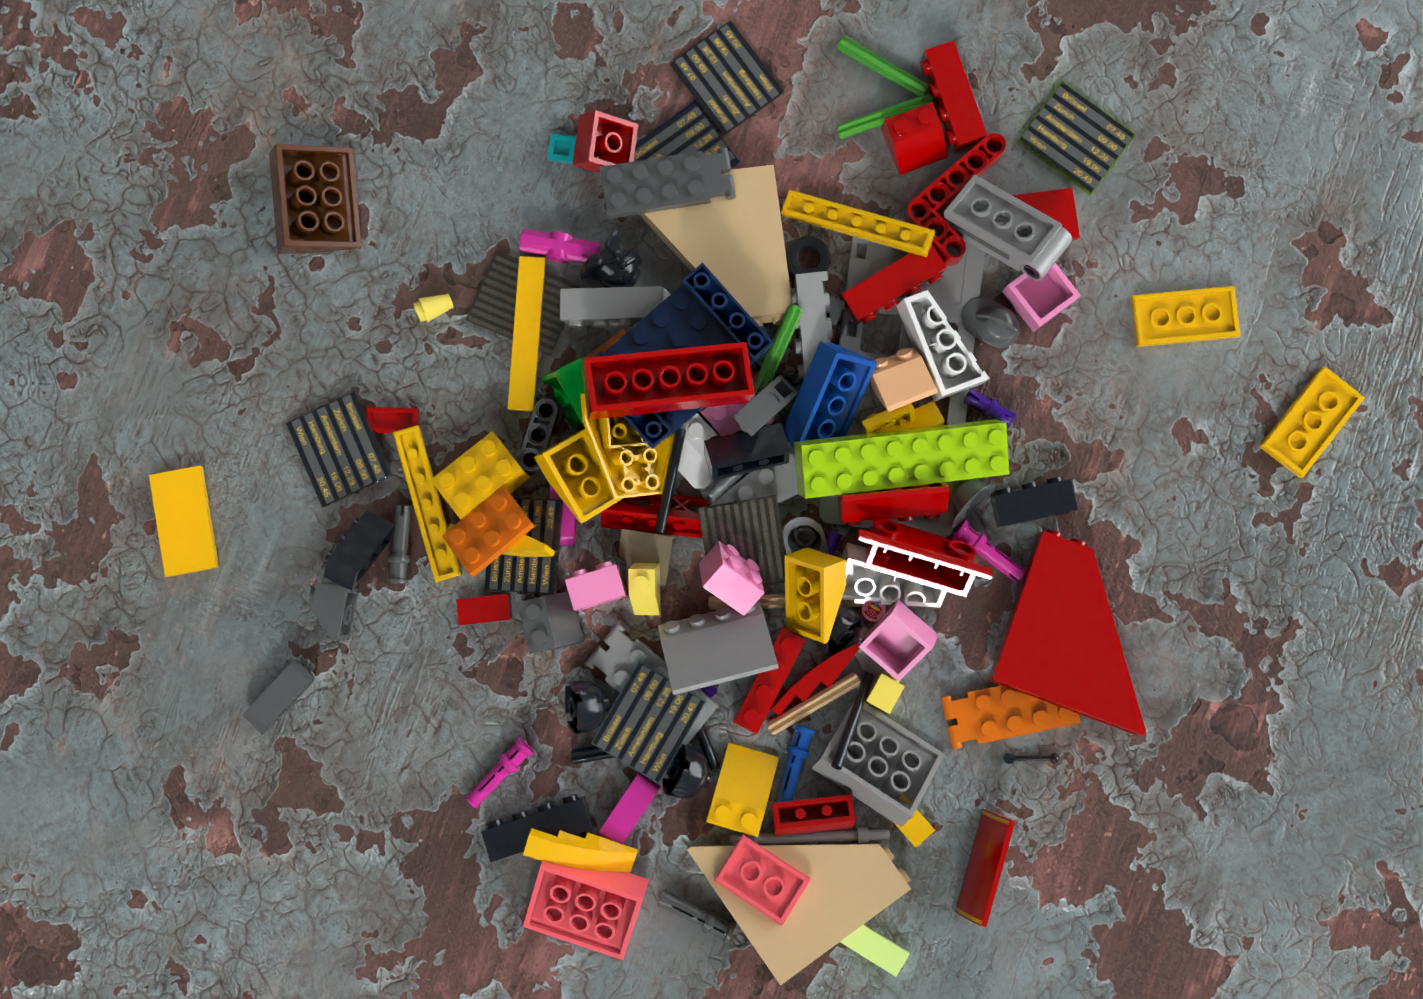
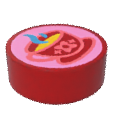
[860,601,887,623]

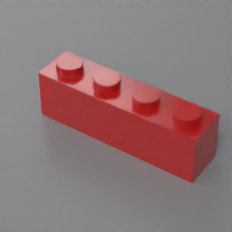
[920,40,987,152]
[840,244,947,325]
[733,627,806,734]

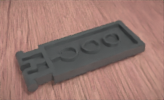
[600,147,736,219]

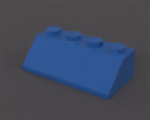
[783,341,877,447]

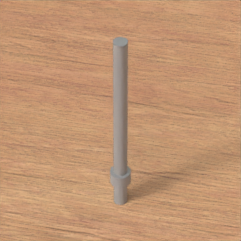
[731,827,890,845]

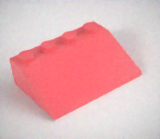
[523,861,649,960]

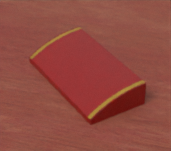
[955,809,1015,927]

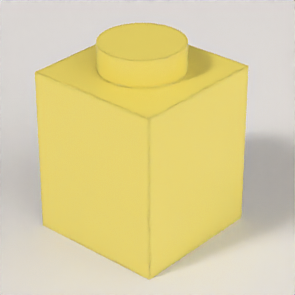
[866,672,905,714]

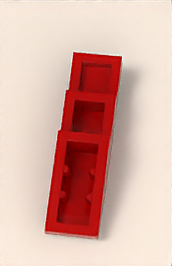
[770,643,860,716]

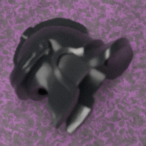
[580,231,642,288]

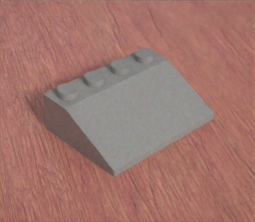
[658,600,778,695]
[811,699,945,827]

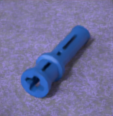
[775,724,816,803]

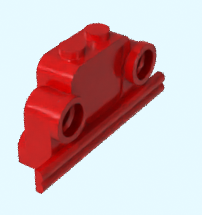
[857,517,993,597]

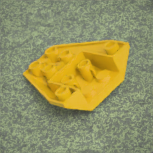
[580,394,675,499]

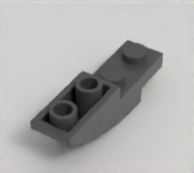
[733,375,799,437]

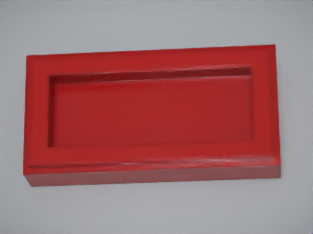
[365,407,419,434]
[456,594,512,625]

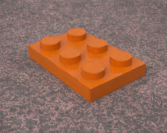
[442,486,535,577]

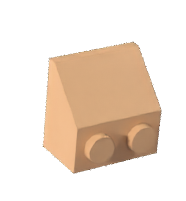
[870,347,937,412]

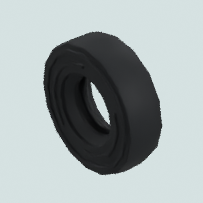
[786,236,831,279]

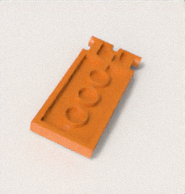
[941,685,1081,749]

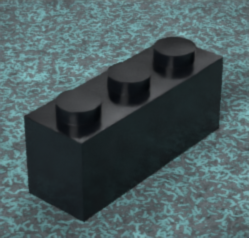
[704,423,790,481]
[990,476,1078,528]
[323,511,394,591]

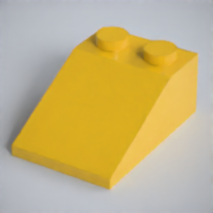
[534,429,623,524]
[785,547,846,644]
[706,742,779,837]

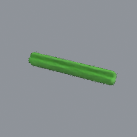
[836,36,928,97]
[836,93,934,139]
[753,304,803,396]

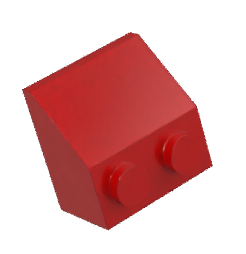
[881,102,948,176]
[573,110,638,172]

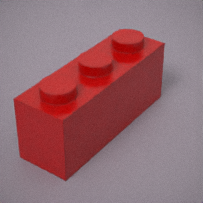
[771,794,856,837]

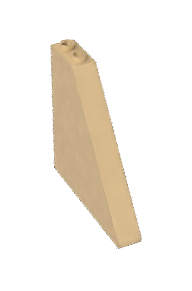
[638,165,792,326]
[687,843,911,986]

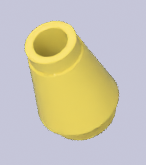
[413,293,454,323]

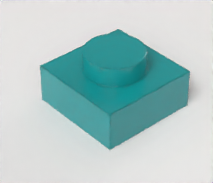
[547,133,576,164]

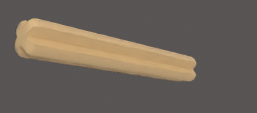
[767,672,861,735]

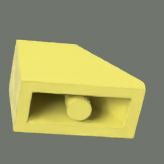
[628,563,661,615]

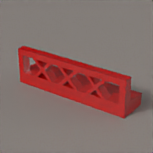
[601,494,708,538]

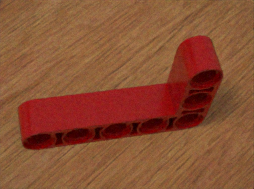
[904,133,1006,266]

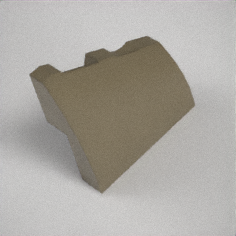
[618,529,673,587]

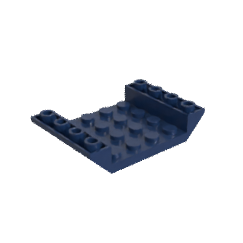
[594,262,774,449]

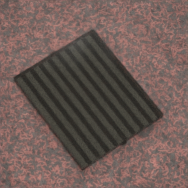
[466,250,581,356]
[698,495,785,586]

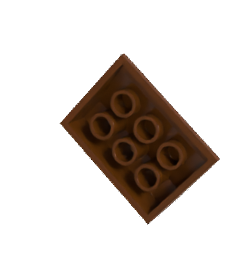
[269,144,362,254]

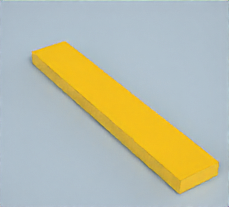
[781,190,935,257]
[507,256,546,412]
[393,425,461,582]

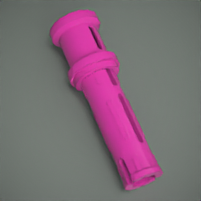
[951,520,1026,583]
[465,737,534,808]

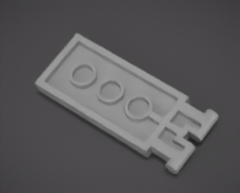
[585,622,719,745]

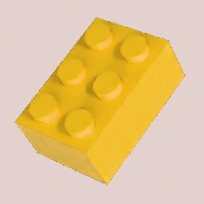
[431,431,530,520]

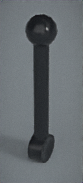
[750,362,801,385]
[1004,753,1059,764]

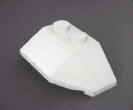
[678,413,748,490]

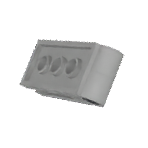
[944,174,1072,281]

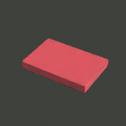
[714,834,811,925]

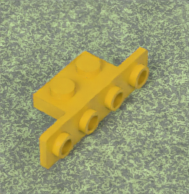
[862,401,945,434]

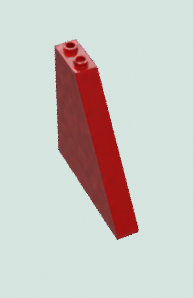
[988,529,1146,736]

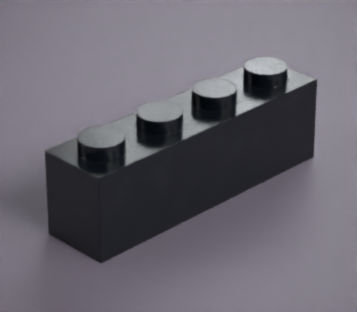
[481,793,594,862]

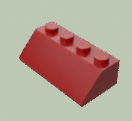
[837,482,950,526]

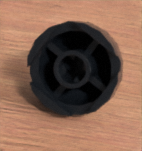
[814,605,865,656]
[564,680,609,734]
[662,744,711,799]

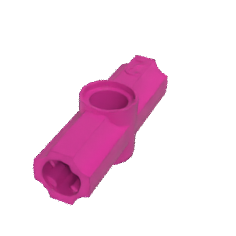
[519,229,600,264]

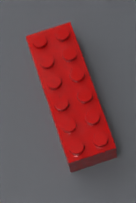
[581,342,755,420]

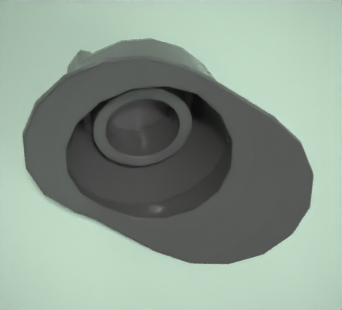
[961,297,1020,348]
[951,478,997,528]
[782,517,829,554]

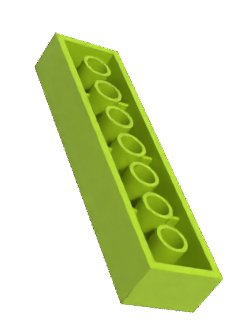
[794,419,1009,499]

